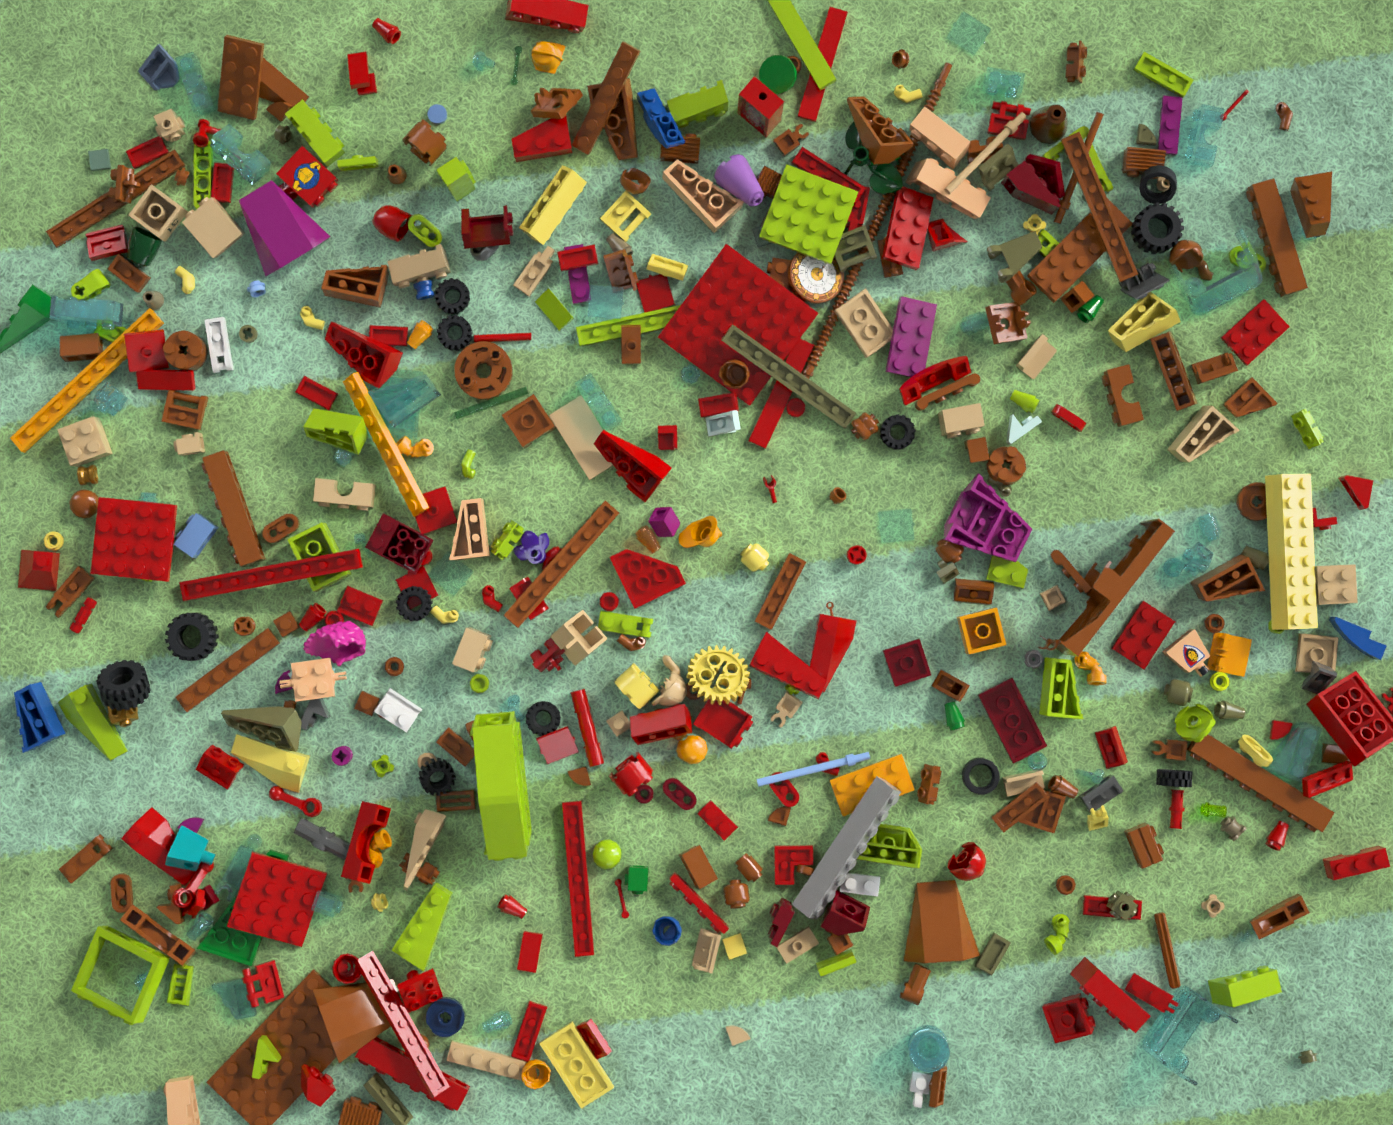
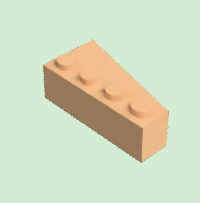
[905,158,991,219]
[662,159,744,233]

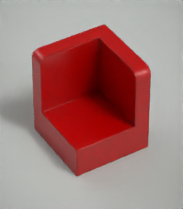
[658,425,678,450]

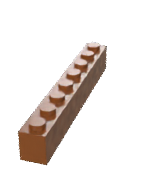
[1187,735,1335,833]

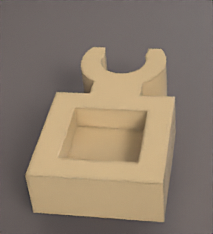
[771,691,803,727]

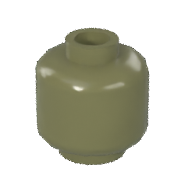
[1164,679,1193,706]

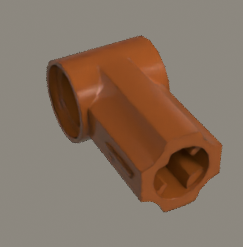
[1006,267,1037,305]
[900,963,931,1006]

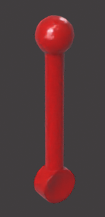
[1219,89,1249,121]
[614,879,629,918]

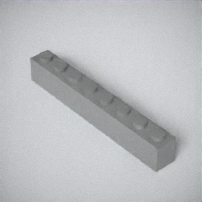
[792,776,901,920]

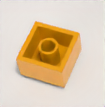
[957,608,1006,654]

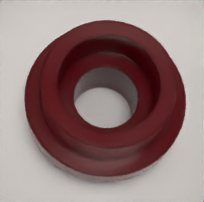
[634,784,654,804]

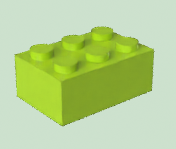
[287,522,352,592]

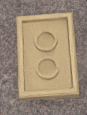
[834,288,893,358]

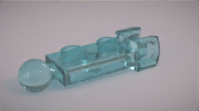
[214,834,262,901]

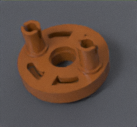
[454,341,513,400]

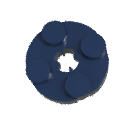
[426,997,465,1037]

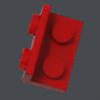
[195,745,244,790]

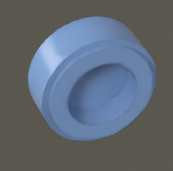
[428,104,447,125]

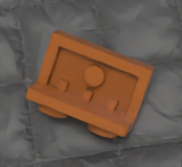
[603,249,639,293]

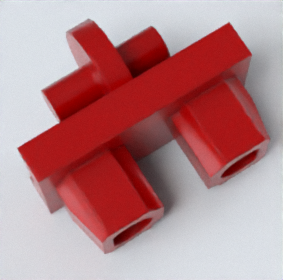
[530,638,565,672]

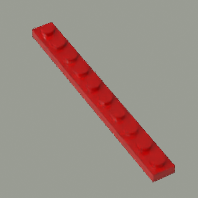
[179,549,363,601]

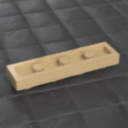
[446,1041,526,1081]

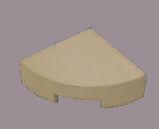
[726,1025,750,1046]

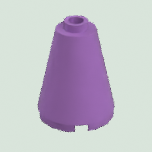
[714,154,764,206]

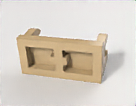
[692,928,721,973]

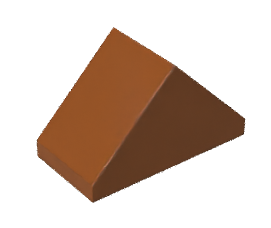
[931,670,970,702]

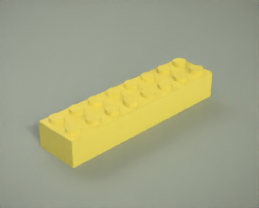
[1265,474,1318,630]

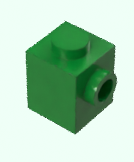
[624,865,649,894]

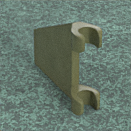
[987,231,1042,283]

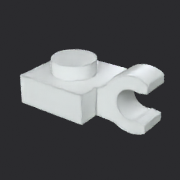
[909,1071,932,1108]

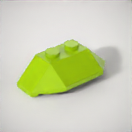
[857,824,922,869]

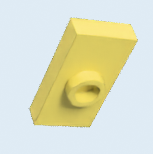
[647,254,688,281]

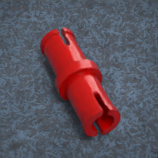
[1169,789,1185,829]

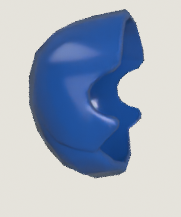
[652,916,682,946]

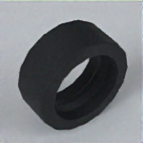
[1139,165,1177,204]
[962,758,1000,795]

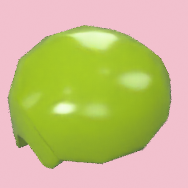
[593,839,622,870]

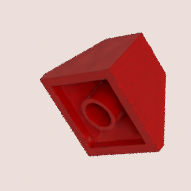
[18,550,60,591]

